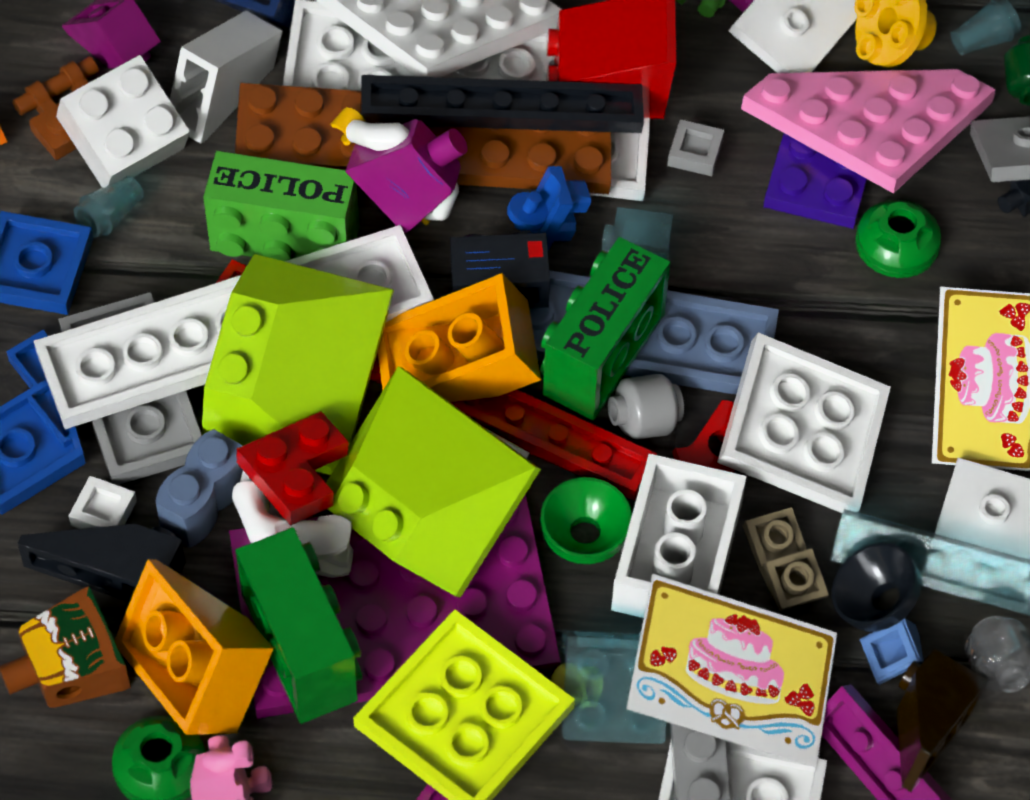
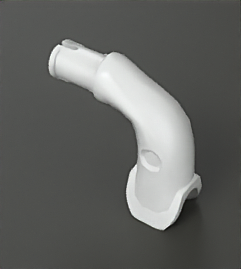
[232,471,354,578]

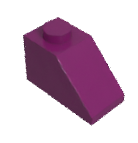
[61,0,161,69]

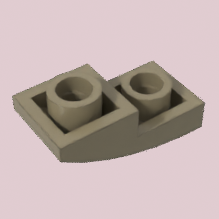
[743,507,829,611]

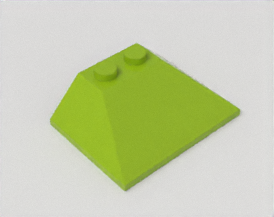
[201,254,394,475]
[326,366,541,598]

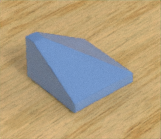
[860,618,924,685]

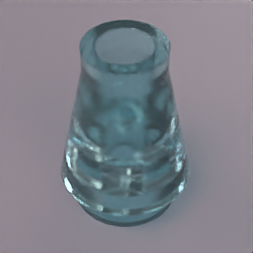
[950,0,1021,56]
[74,176,144,238]

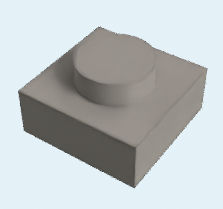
[668,119,725,176]

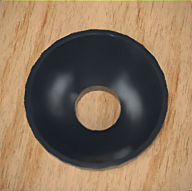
[832,543,922,631]

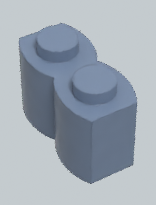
[156,429,243,548]

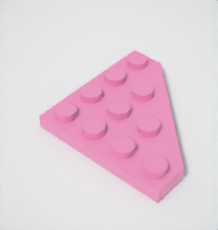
[741,69,996,194]

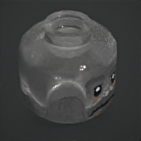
[965,616,1030,693]

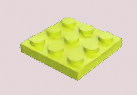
[353,609,575,800]

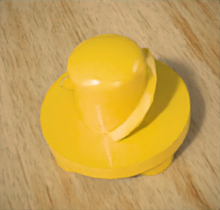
[854,0,937,67]

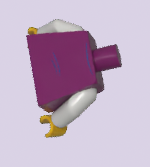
[330,107,468,234]

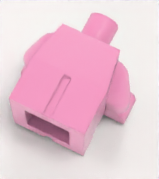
[190,736,272,800]

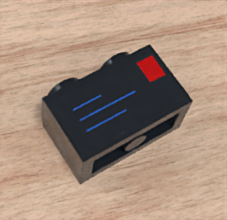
[450,232,550,308]

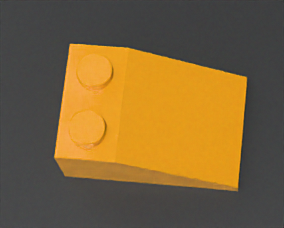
[378,273,541,402]
[114,559,274,735]

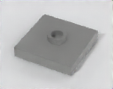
[970,117,1030,182]

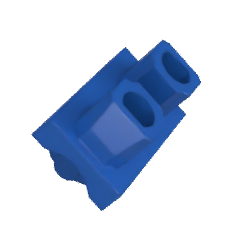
[507,166,591,250]

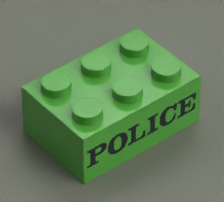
[203,151,359,261]

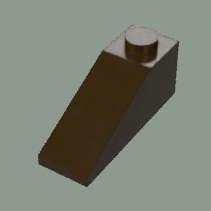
[897,649,988,792]

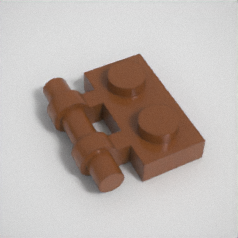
[12,56,99,161]

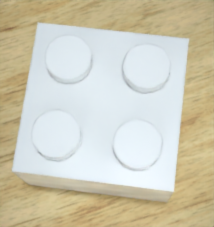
[56,55,190,193]

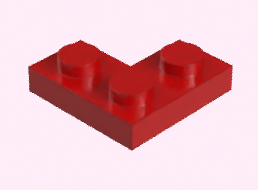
[237,411,348,526]

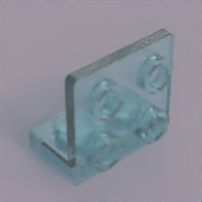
[561,630,666,744]

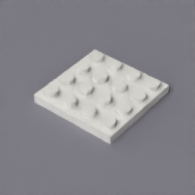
[316,0,562,77]

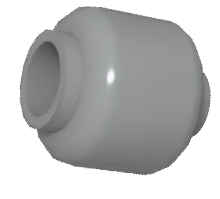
[608,374,684,440]

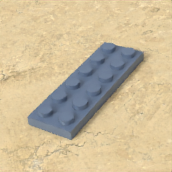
[529,270,779,395]

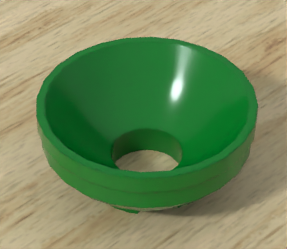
[855,199,941,278]
[541,477,632,564]
[112,715,206,800]

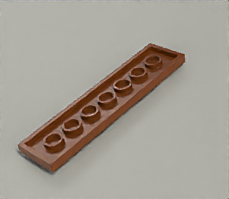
[235,83,611,194]

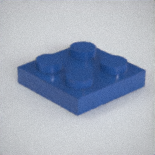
[0,211,94,315]

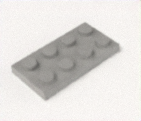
[58,292,202,485]

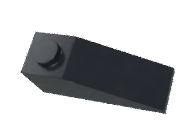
[17,524,186,602]

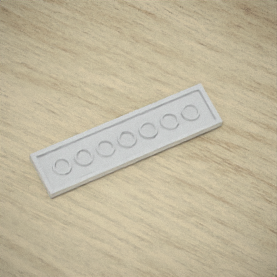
[34,225,434,429]

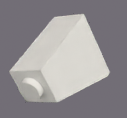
[170,10,282,144]

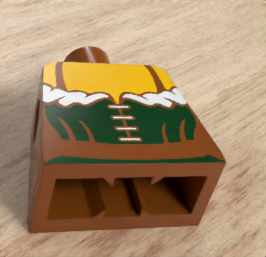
[0,586,131,708]

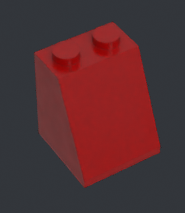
[546,0,676,119]

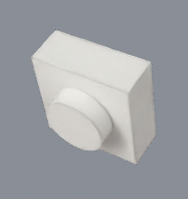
[68,476,137,529]

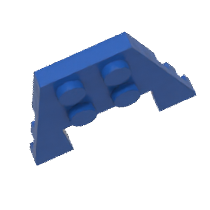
[0,330,86,515]

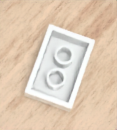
[611,454,747,618]

